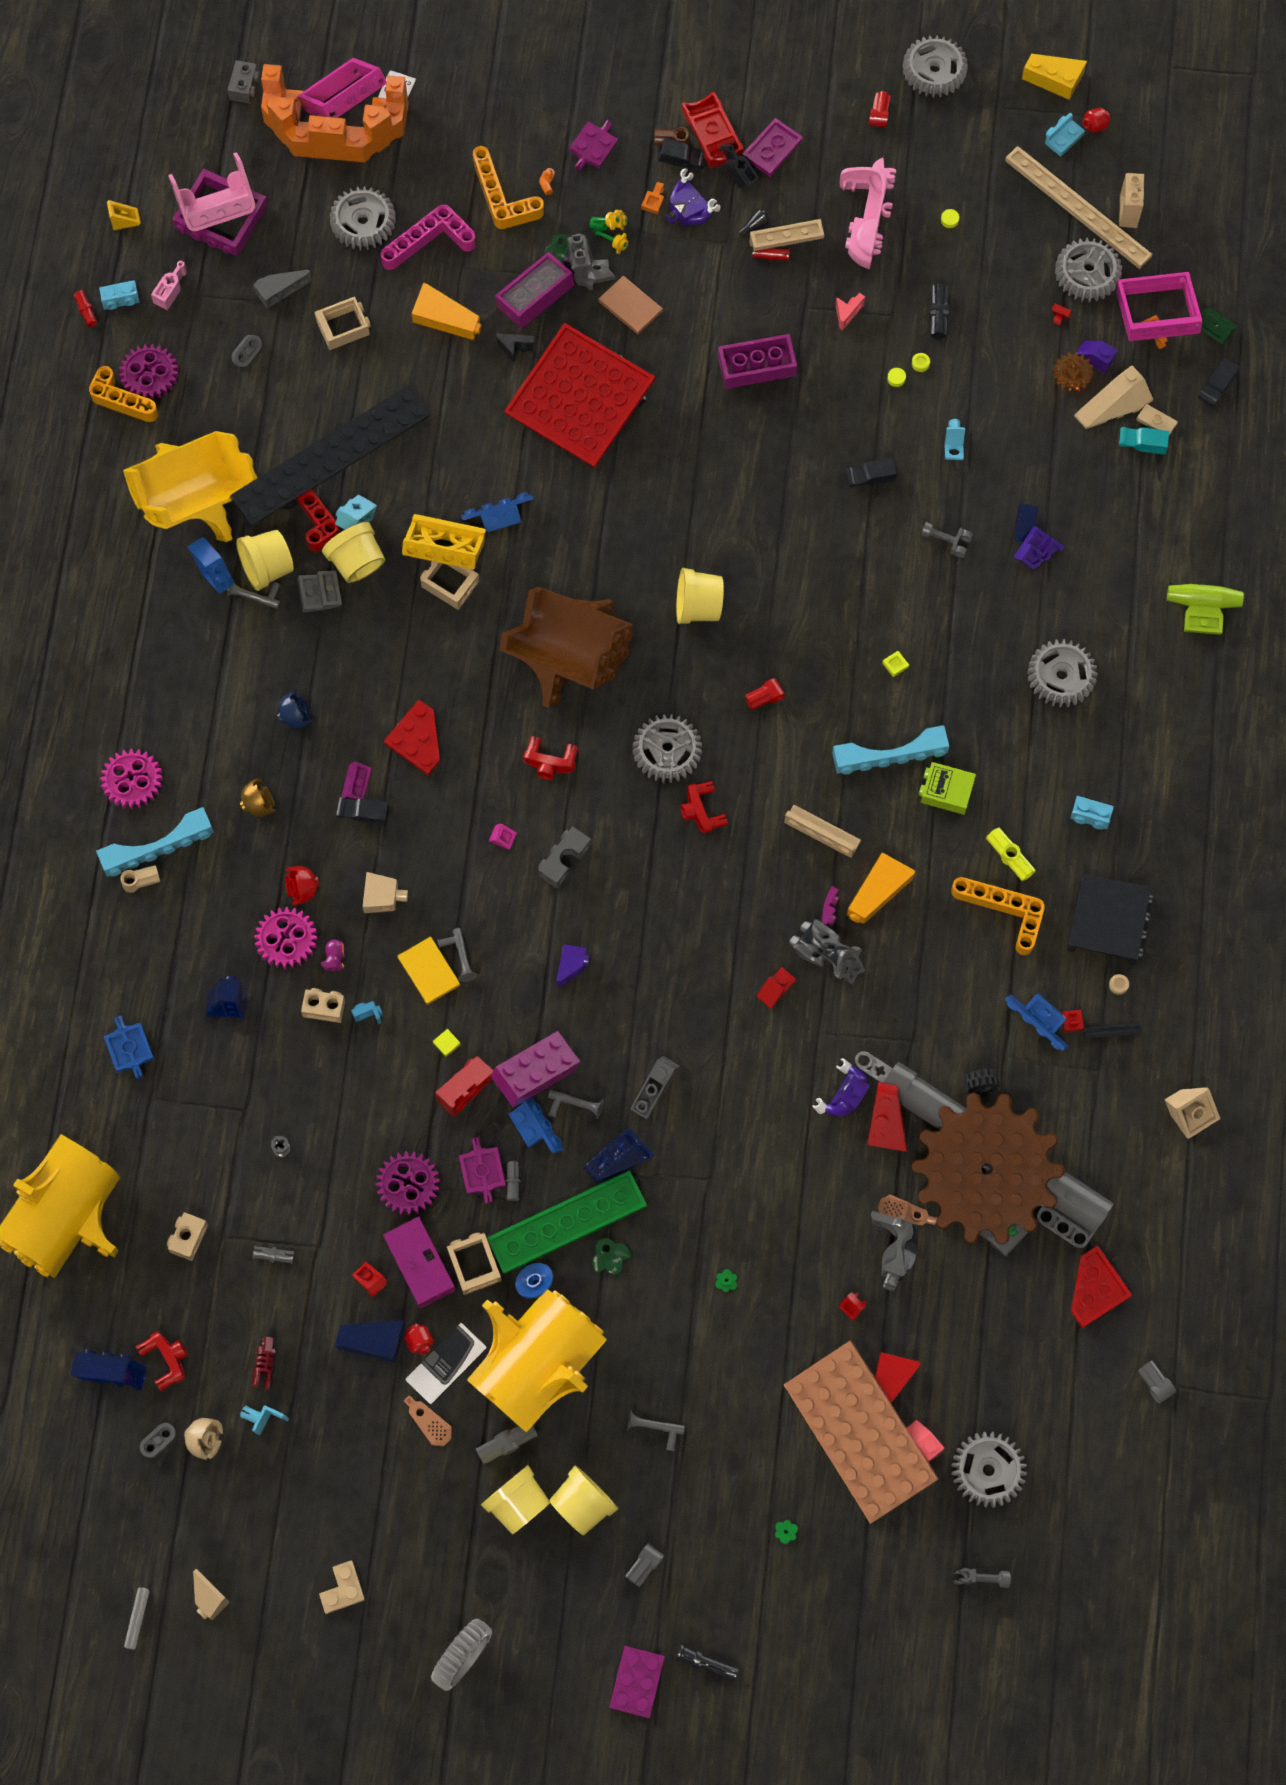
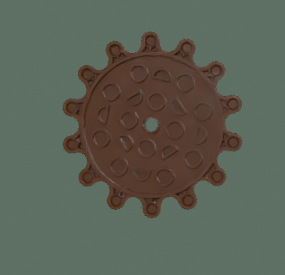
[911,1093,1065,1245]

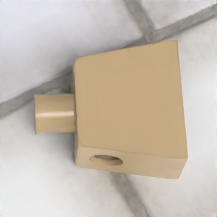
[363,872,408,913]

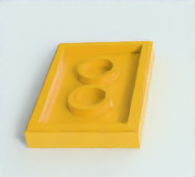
[398,937,460,1005]

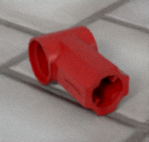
[869,91,891,128]
[745,678,785,711]

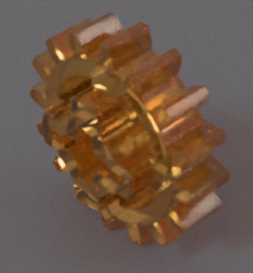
[1053,352,1094,391]

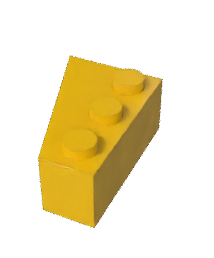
[1022,54,1087,100]

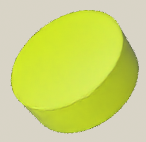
[941,209,959,228]
[912,353,930,372]
[887,368,906,387]

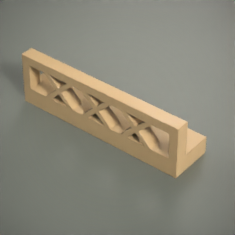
[749,219,824,251]
[784,805,861,858]

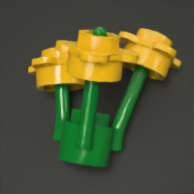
[590,210,628,254]

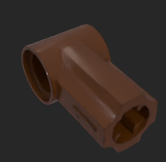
[654,127,690,146]

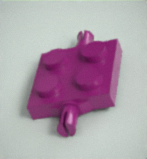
[569,120,618,171]
[459,1137,506,1204]

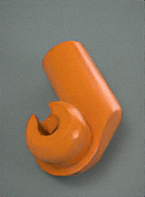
[539,168,555,195]

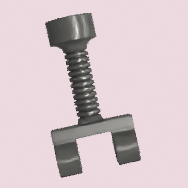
[921,522,973,558]
[953,1568,1011,1588]

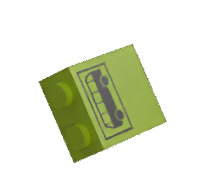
[919,762,976,815]

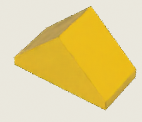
[107,200,141,230]

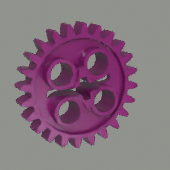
[119,344,179,400]
[376,1151,440,1216]

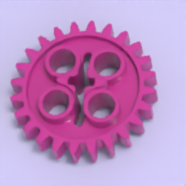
[100,749,163,809]
[254,907,318,969]

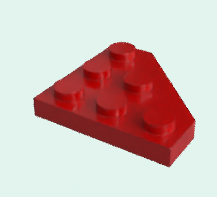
[384,700,440,776]
[1071,1246,1132,1328]

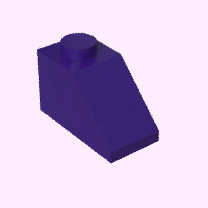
[1075,340,1118,374]
[557,944,590,987]

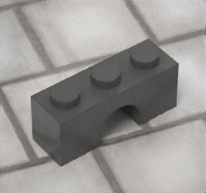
[538,826,591,889]

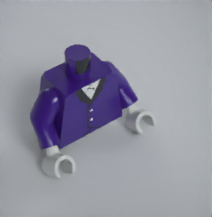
[666,169,720,226]
[812,1058,870,1117]

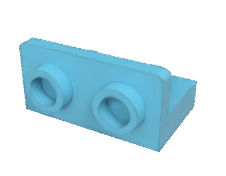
[1045,113,1085,157]
[99,280,140,310]
[1070,796,1114,829]

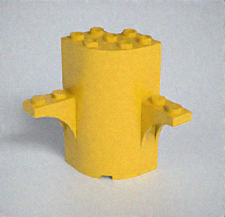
[123,431,258,542]
[0,1134,120,1278]
[467,1289,607,1432]

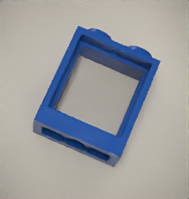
[187,537,235,594]

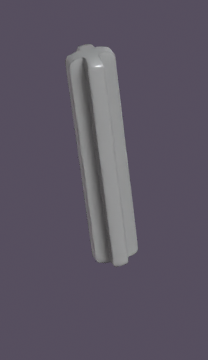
[124,1587,149,1650]

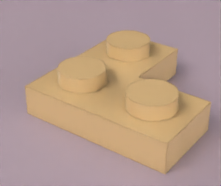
[319,1560,365,1614]

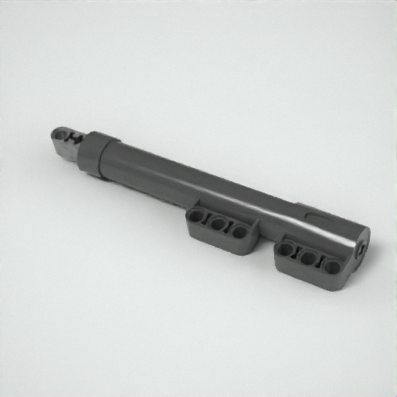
[855,1051,1114,1248]

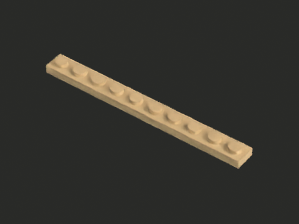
[1005,146,1152,269]

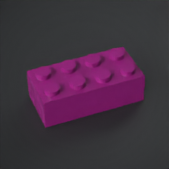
[718,334,797,389]
[491,1031,580,1107]

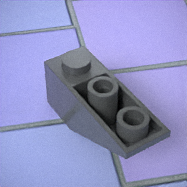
[630,1056,680,1119]

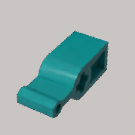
[1119,427,1169,455]

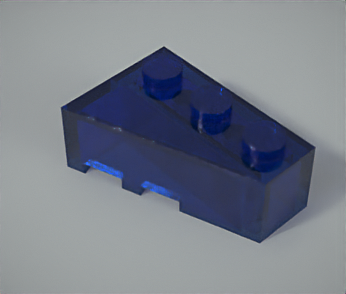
[206,976,246,1018]
[583,1127,655,1183]
[335,1320,405,1363]
[70,1349,147,1391]

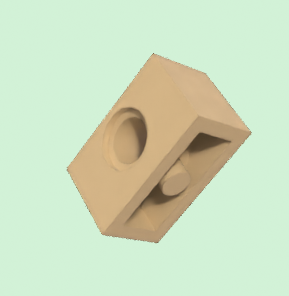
[167,1212,208,1261]

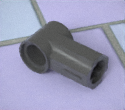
[1138,1361,1176,1404]
[626,1543,665,1587]

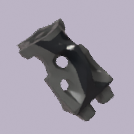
[563,234,615,290]
[790,919,865,984]
[871,1211,917,1292]

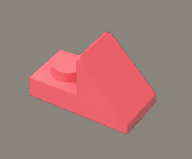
[836,293,865,331]

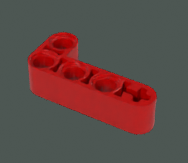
[297,490,340,552]

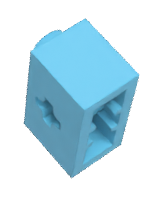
[335,494,377,530]

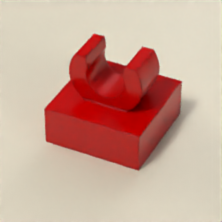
[1052,304,1072,326]
[1062,1010,1084,1032]
[839,1292,866,1321]

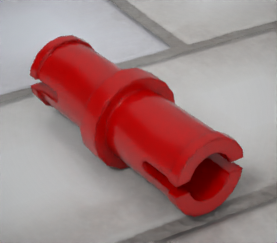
[753,248,790,261]
[73,290,98,327]

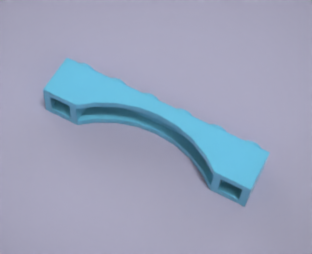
[832,725,949,774]
[96,807,214,877]

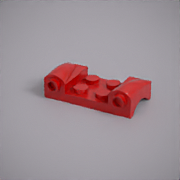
[682,92,744,168]

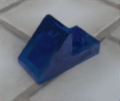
[1014,504,1038,541]

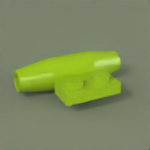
[1167,584,1244,635]

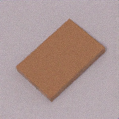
[599,276,663,335]

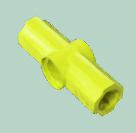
[986,828,1036,882]

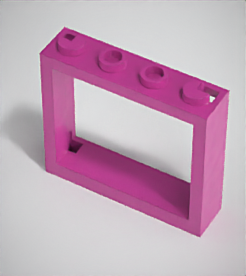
[297,58,387,118]
[1116,272,1202,341]

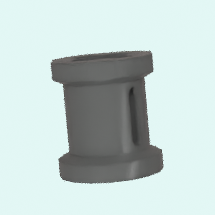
[271,1136,290,1157]

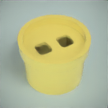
[322,522,385,583]
[237,530,294,591]
[676,568,723,624]
[481,1465,550,1535]
[549,1465,618,1536]

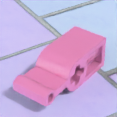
[151,260,187,310]

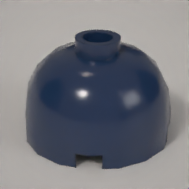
[277,690,313,729]

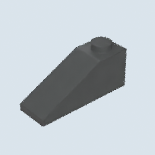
[253,270,312,309]

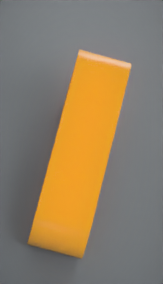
[89,366,158,422]

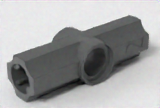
[476,1426,538,1465]

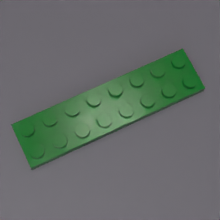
[487,1171,647,1274]

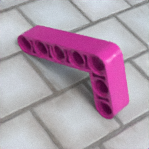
[381,205,476,270]

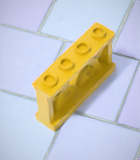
[402,514,486,570]

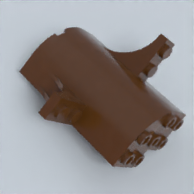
[499,587,633,708]

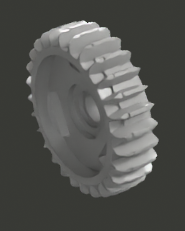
[903,35,968,98]
[330,186,396,250]
[1055,237,1122,302]
[1027,639,1097,708]
[633,714,702,783]
[951,1432,1027,1508]
[431,1619,492,1691]

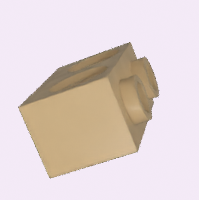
[301,988,345,1023]

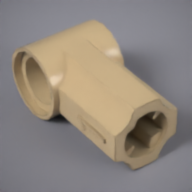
[121,865,160,892]

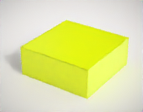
[883,651,909,677]
[433,1029,461,1057]

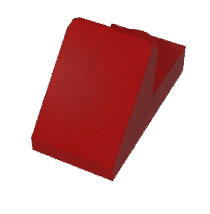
[756,967,796,1009]
[352,1262,387,1297]

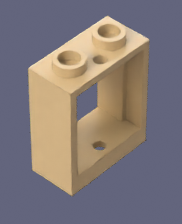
[1119,173,1144,228]
[314,297,371,350]
[420,561,479,610]
[447,1232,501,1295]

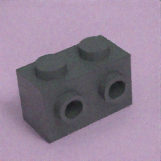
[228,60,260,104]

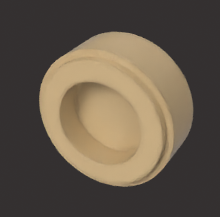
[1109,974,1129,995]

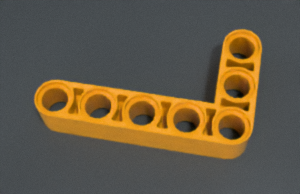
[473,146,544,229]
[951,877,1045,955]

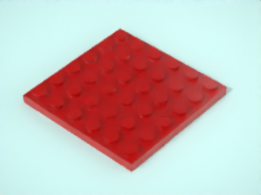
[504,323,655,468]

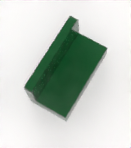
[1200,306,1238,345]

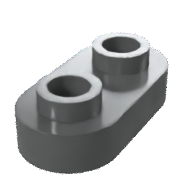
[232,335,262,367]
[140,1423,176,1458]

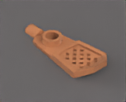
[878,1195,937,1226]
[404,1395,452,1446]

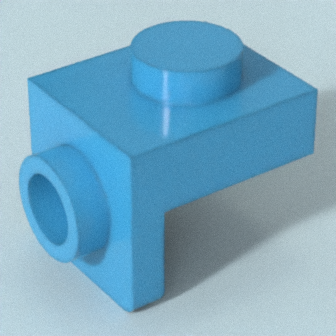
[352,1001,383,1024]

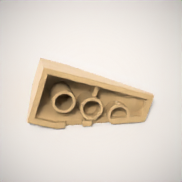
[1074,366,1153,429]

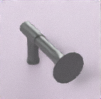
[227,579,281,609]
[437,928,478,982]
[548,1090,604,1119]
[627,1410,685,1451]

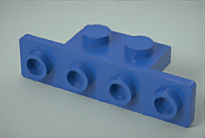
[461,492,534,533]
[1005,993,1069,1051]
[509,1097,564,1153]

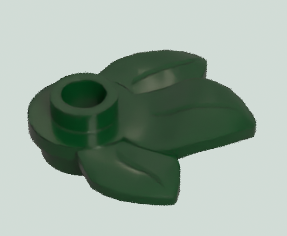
[545,234,568,266]
[592,1238,631,1276]

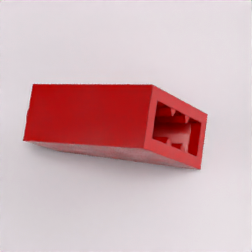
[875,1352,920,1404]

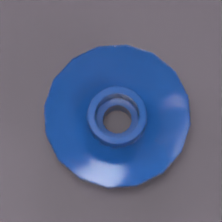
[515,1263,553,1298]

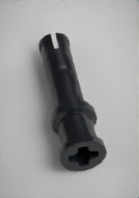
[676,1643,739,1681]

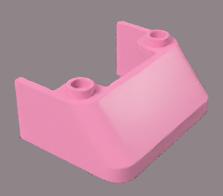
[168,152,255,231]

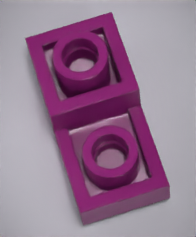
[821,886,839,927]

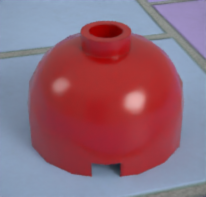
[285,866,319,905]

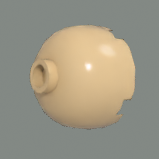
[184,1418,223,1460]

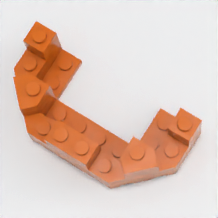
[261,64,408,162]

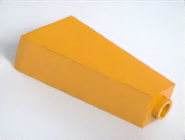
[412,283,482,340]
[847,853,915,924]

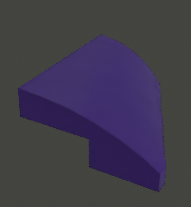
[1014,526,1065,569]

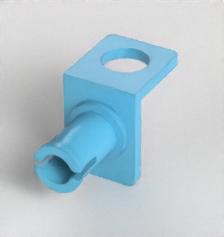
[945,419,965,460]
[240,1405,289,1435]

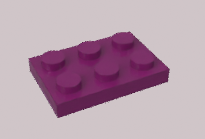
[742,118,803,177]
[609,1646,665,1719]

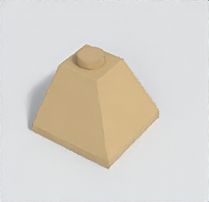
[1165,1087,1220,1139]
[193,1569,230,1620]

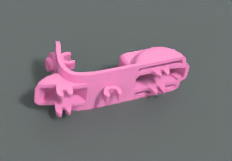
[840,157,896,270]

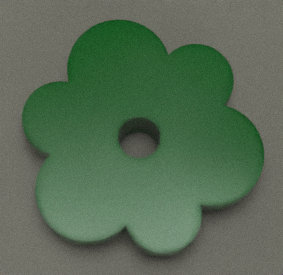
[715,1269,737,1292]
[775,1520,798,1544]

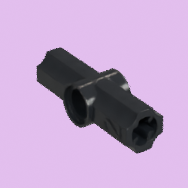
[929,284,949,340]

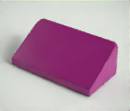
[341,762,372,800]

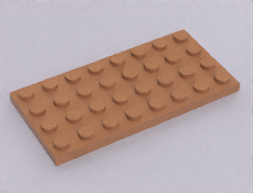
[784,1341,939,1524]

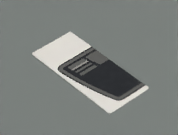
[406,1323,486,1404]

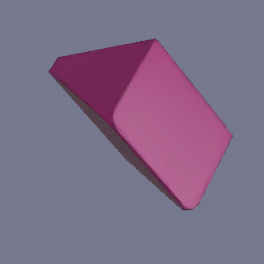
[489,824,517,850]

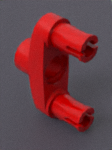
[523,736,578,780]
[681,781,728,833]
[136,1331,188,1391]

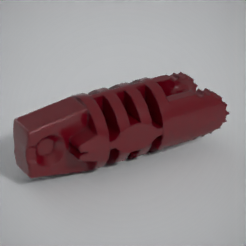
[252,1337,275,1390]

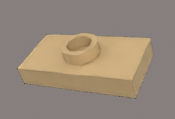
[1136,404,1178,435]

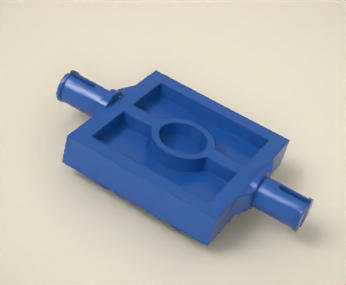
[104,1016,154,1079]

